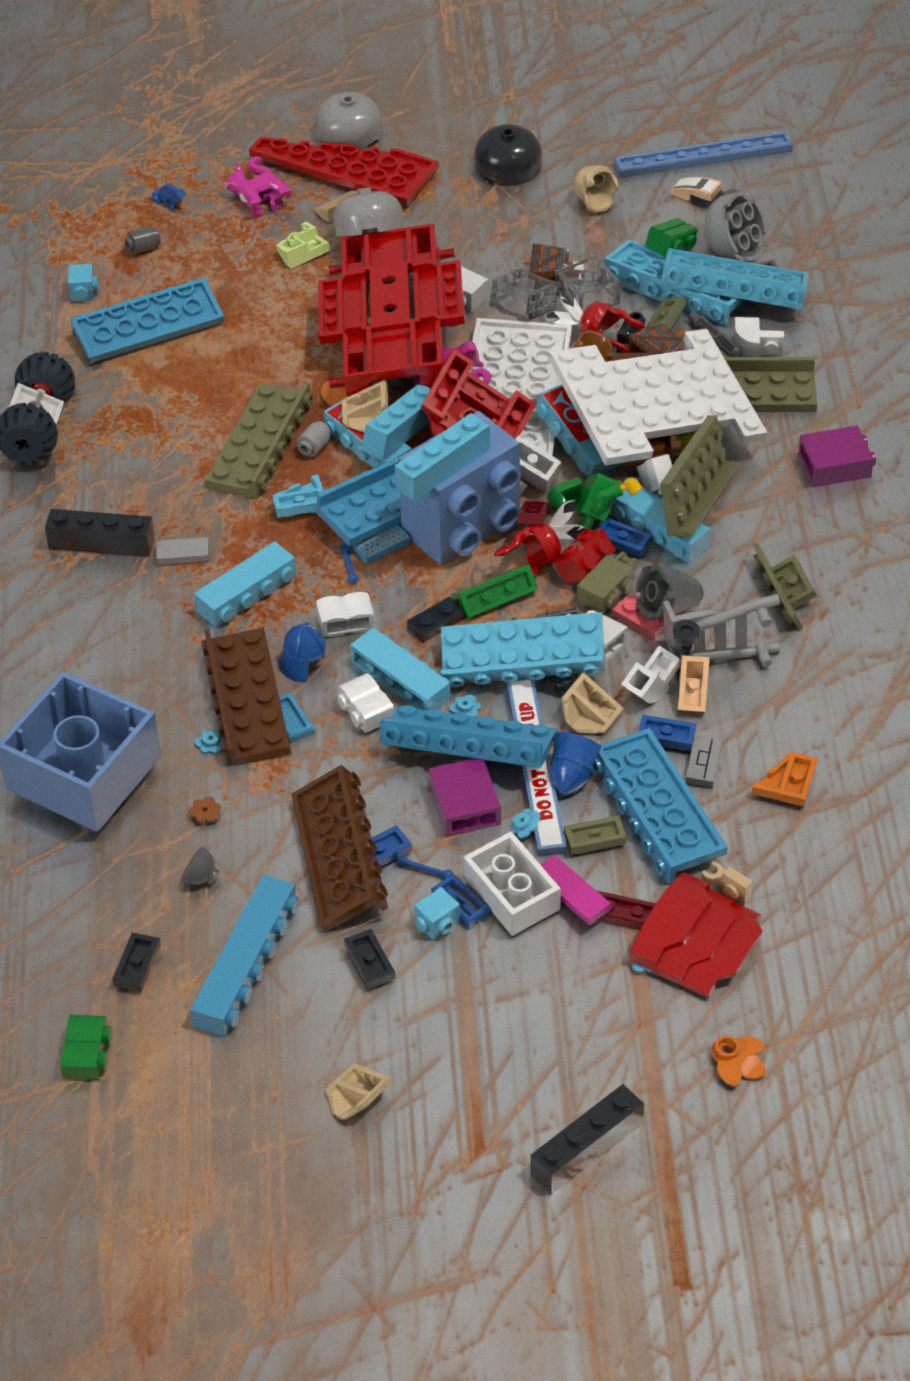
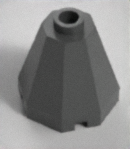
[635,563,704,620]

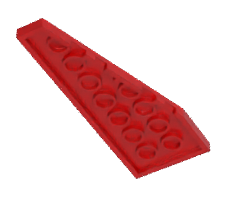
[249,137,439,206]

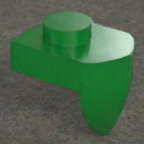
[546,477,583,511]

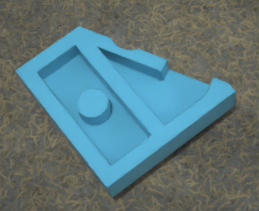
[272,474,323,518]

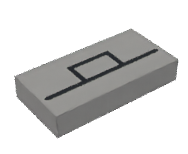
[685,736,722,788]

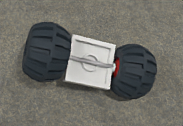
[0,352,75,464]

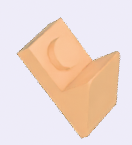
[678,655,710,713]

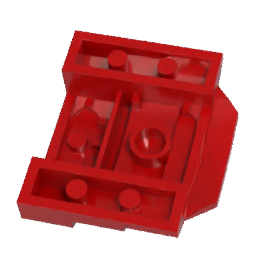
[421,349,537,439]
[629,872,763,998]

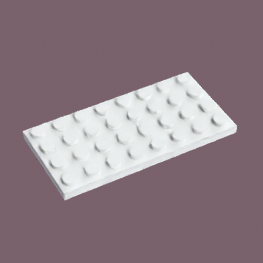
[470,318,572,456]

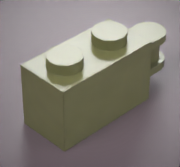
[577,552,639,615]

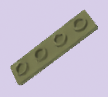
[753,543,817,629]

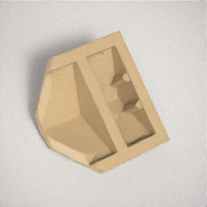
[342,380,388,432]
[561,672,624,735]
[325,1063,393,1120]

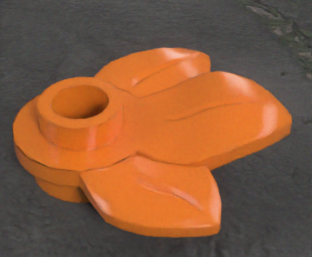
[711,1036,766,1087]

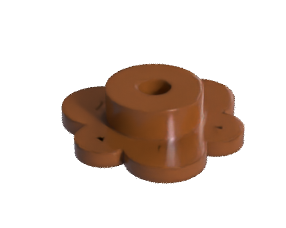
[188,796,221,823]

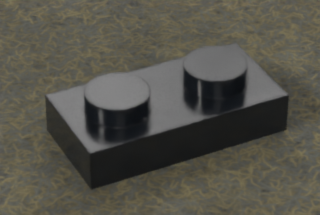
[407,597,465,643]
[344,929,396,989]
[112,932,161,992]

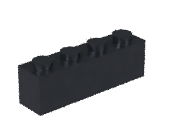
[45,509,155,557]
[530,1084,644,1195]

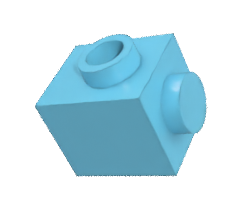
[68,264,99,301]
[414,887,460,940]

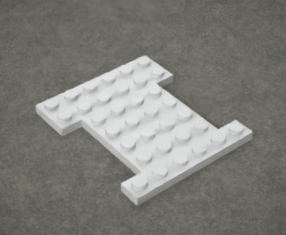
[548,329,767,465]

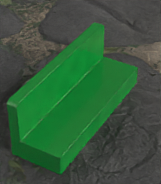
[451,565,538,618]

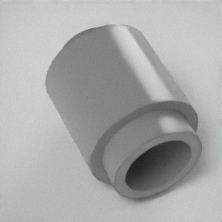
[296,421,331,457]

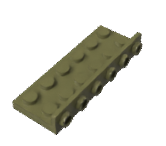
[724,357,817,412]
[205,383,313,499]
[660,415,738,538]

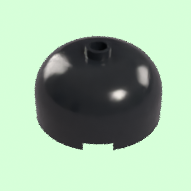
[474,124,542,186]

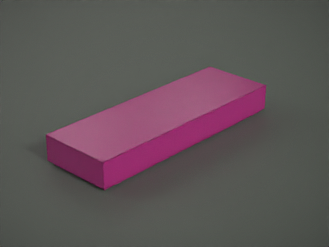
[540,854,612,926]

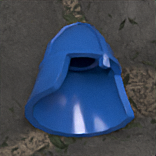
[278,622,326,683]
[551,732,601,796]

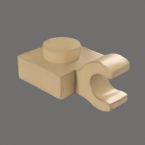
[701,861,753,906]

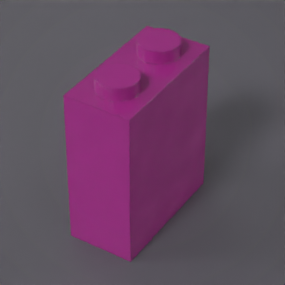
[798,425,876,487]
[428,758,501,837]

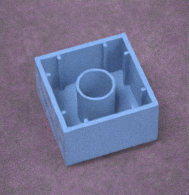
[398,411,521,565]
[0,671,161,832]

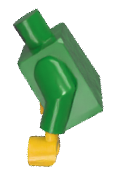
[575,473,642,530]

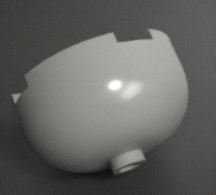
[316,92,383,149]
[333,187,404,236]
[704,191,767,262]

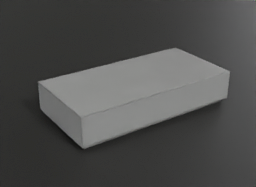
[156,537,209,565]

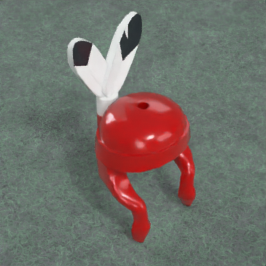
[546,289,646,353]
[494,501,586,576]

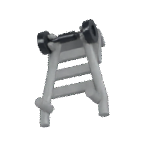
[663,594,780,681]

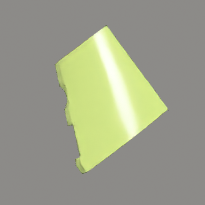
[276,221,331,269]

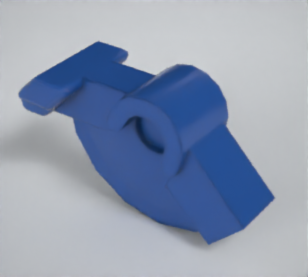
[152,183,187,209]

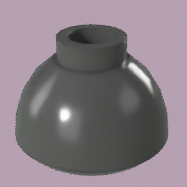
[181,847,220,885]

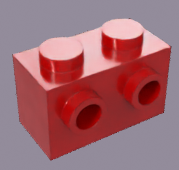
[553,528,616,584]

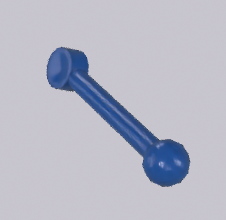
[340,544,359,584]
[396,856,453,879]

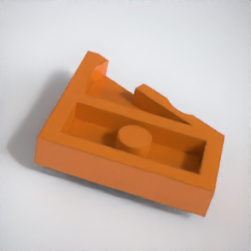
[751,752,818,806]

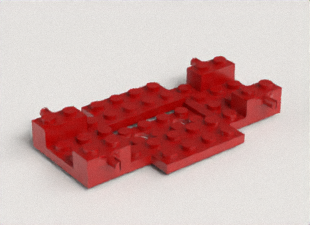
[318,223,465,397]

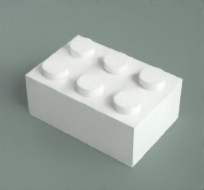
[463,832,561,936]

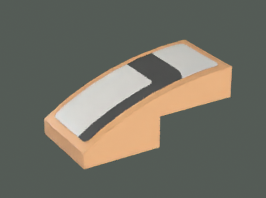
[670,177,722,202]

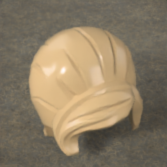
[574,165,619,213]

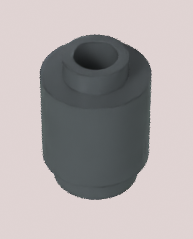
[124,226,161,255]

